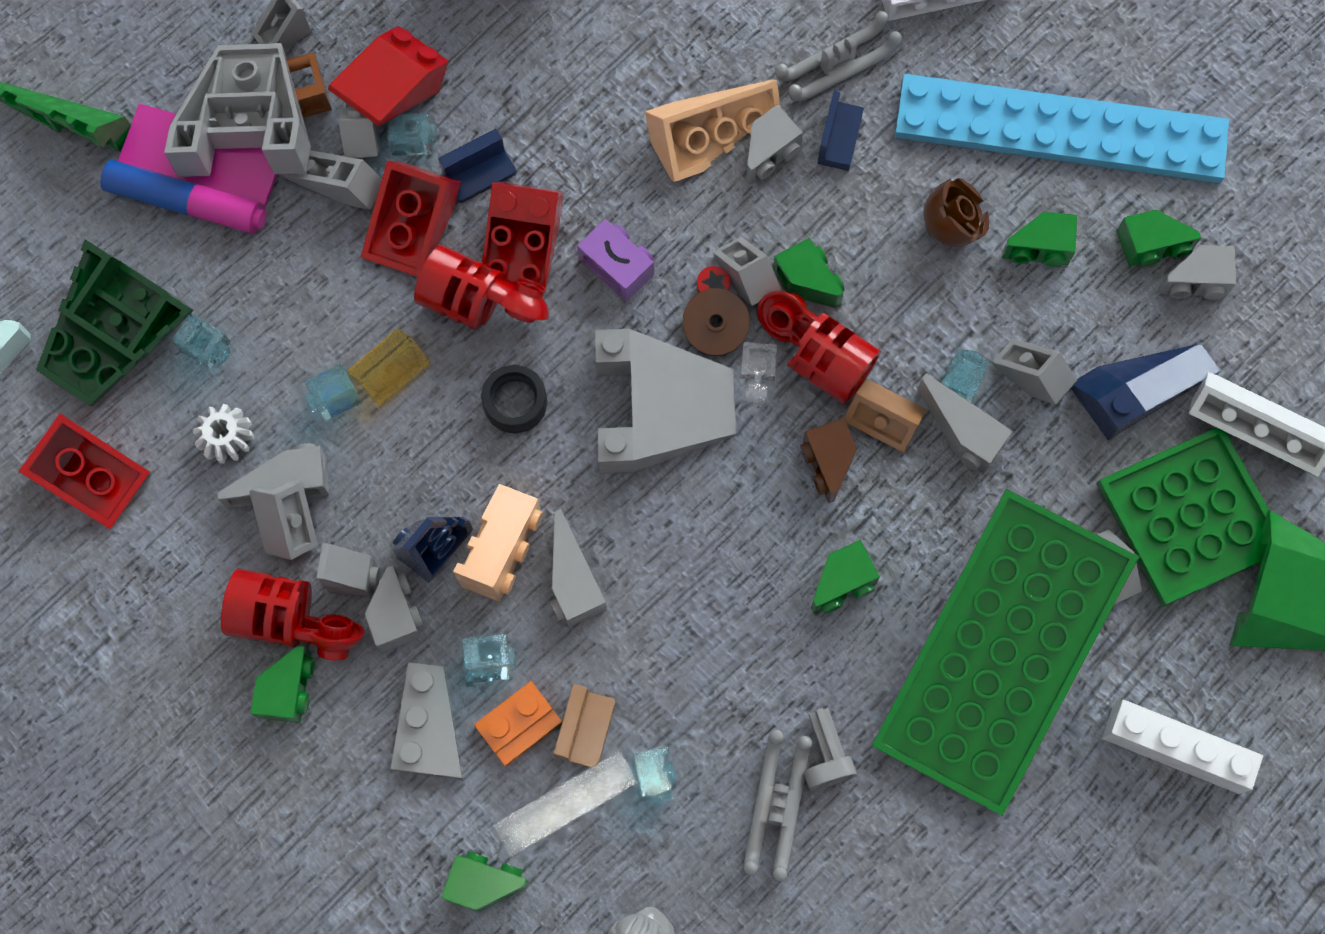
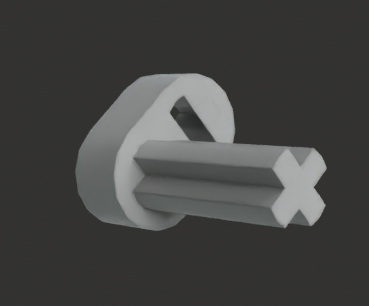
[804,708,857,791]

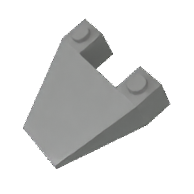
[164,43,311,177]
[595,329,736,473]

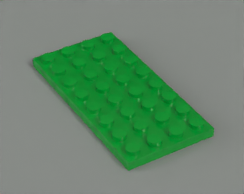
[872,489,1140,816]

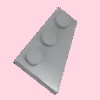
[391,662,464,780]

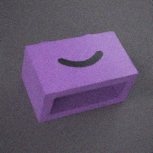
[577,219,654,302]

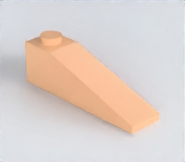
[645,79,781,182]

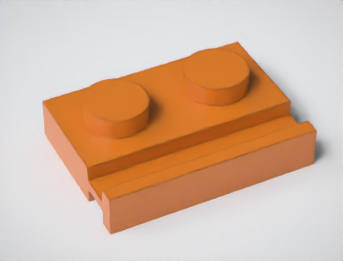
[474,681,562,767]

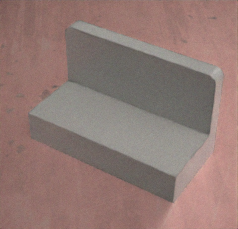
[249,480,318,560]

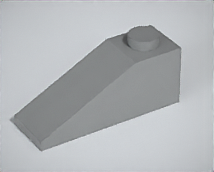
[279,150,382,210]
[918,373,1013,473]
[218,443,329,508]
[550,509,607,627]

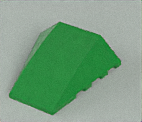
[1229,510,1325,651]

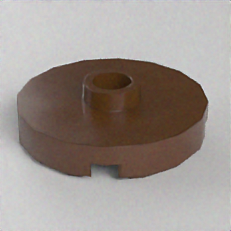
[683,288,750,356]

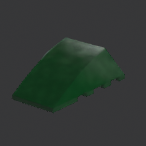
[36,239,194,407]

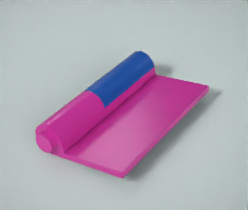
[100,103,277,234]

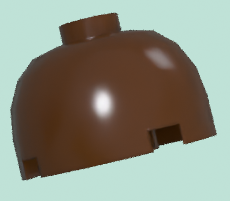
[923,178,989,247]

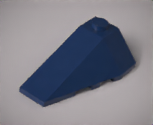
[1071,343,1221,440]
[392,517,473,583]

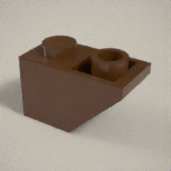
[800,418,857,503]

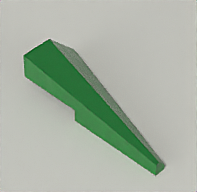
[0,82,131,152]

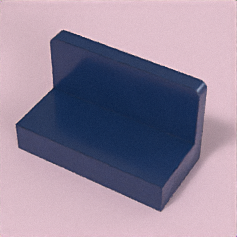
[817,89,864,171]
[438,129,517,203]

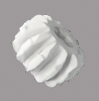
[193,404,254,464]

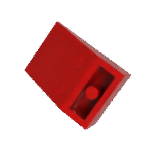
[482,182,564,293]

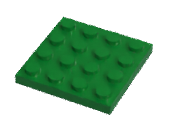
[1096,428,1269,607]

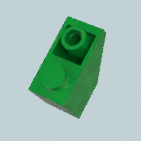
[1116,210,1201,267]
[1002,212,1077,267]
[773,238,845,308]
[811,539,880,614]
[250,646,315,723]
[441,851,529,912]

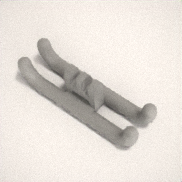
[775,11,902,102]
[744,730,812,882]

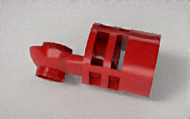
[414,245,549,330]
[757,291,882,405]
[221,569,365,661]

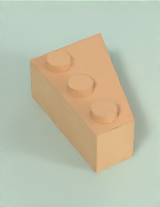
[453,484,543,602]

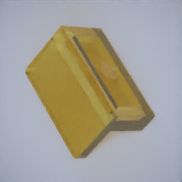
[347,329,431,407]

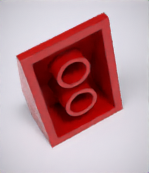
[328,26,449,126]
[360,161,461,277]
[18,413,150,529]

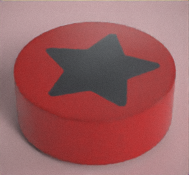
[697,266,730,293]

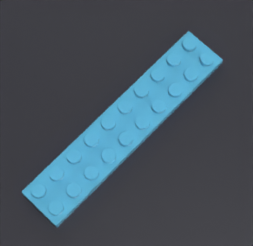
[895,74,1229,184]

